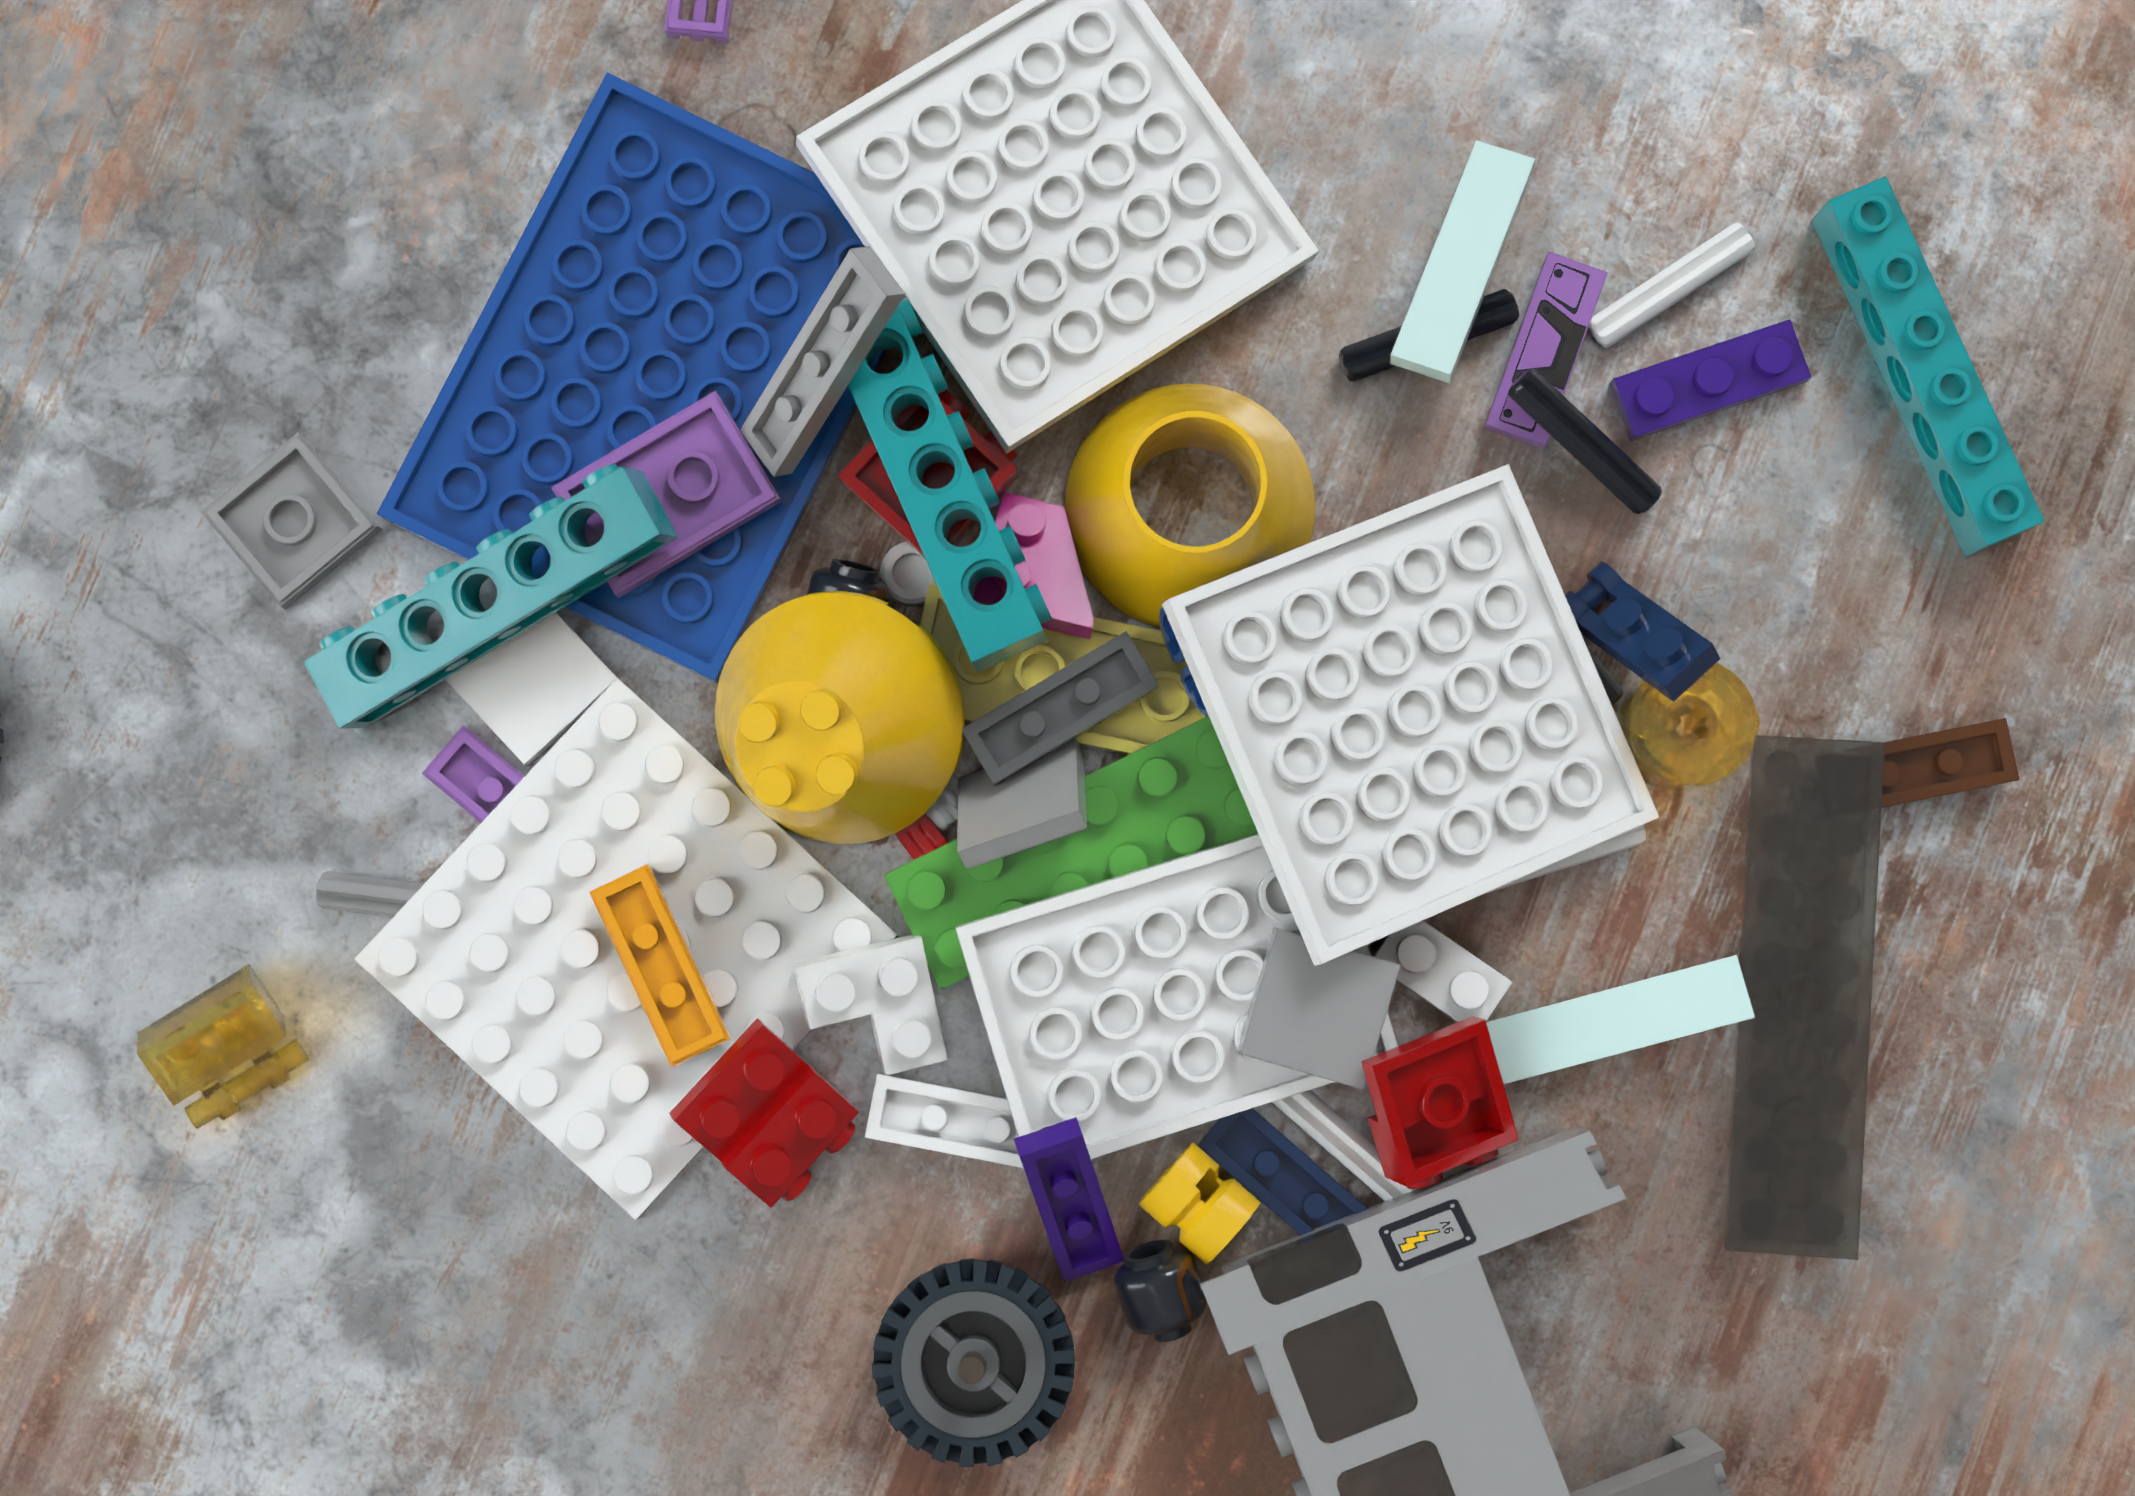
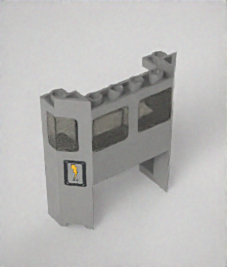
[1200,1126,1733,1496]

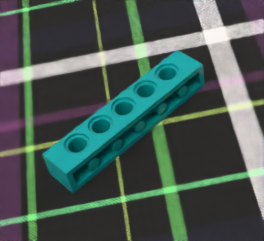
[1811,176,2045,558]
[848,297,1052,672]
[304,464,679,728]

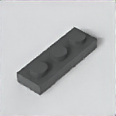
[962,631,1159,786]

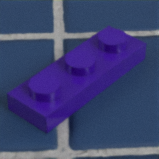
[1609,319,1812,442]
[1014,1117,1124,1282]

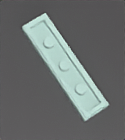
[1390,140,1535,384]
[1486,955,1755,1084]

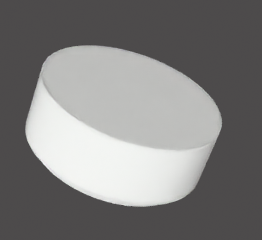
[880,542,937,607]

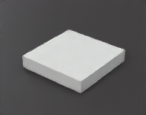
[445,612,618,766]

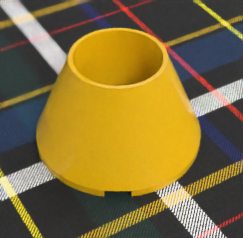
[1065,383,1315,629]

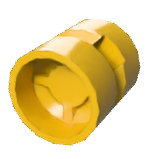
[1138,1142,1261,1265]

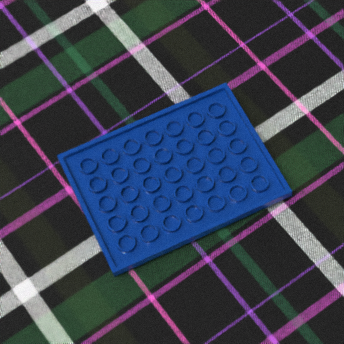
[377,72,888,684]

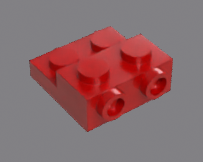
[838,390,1019,558]
[1361,1016,1519,1189]
[669,1018,859,1208]

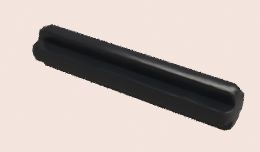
[1339,289,1519,381]
[1508,369,1662,514]

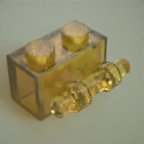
[137,964,310,1129]

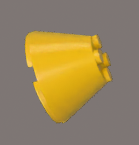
[715,591,965,844]

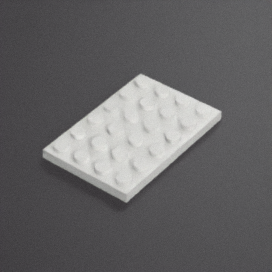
[955,833,1398,1159]

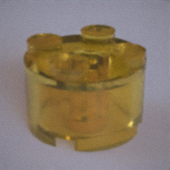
[1618,663,1760,791]

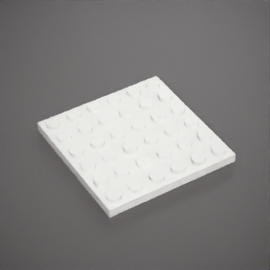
[796,0,1319,454]
[1162,464,1659,966]
[355,678,898,1220]

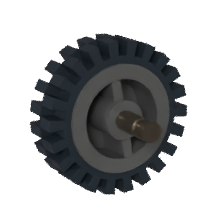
[872,1258,1075,1468]

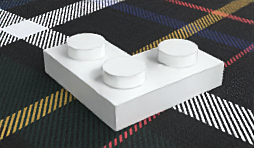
[793,934,948,1076]

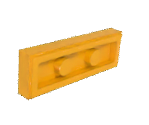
[589,864,732,1067]

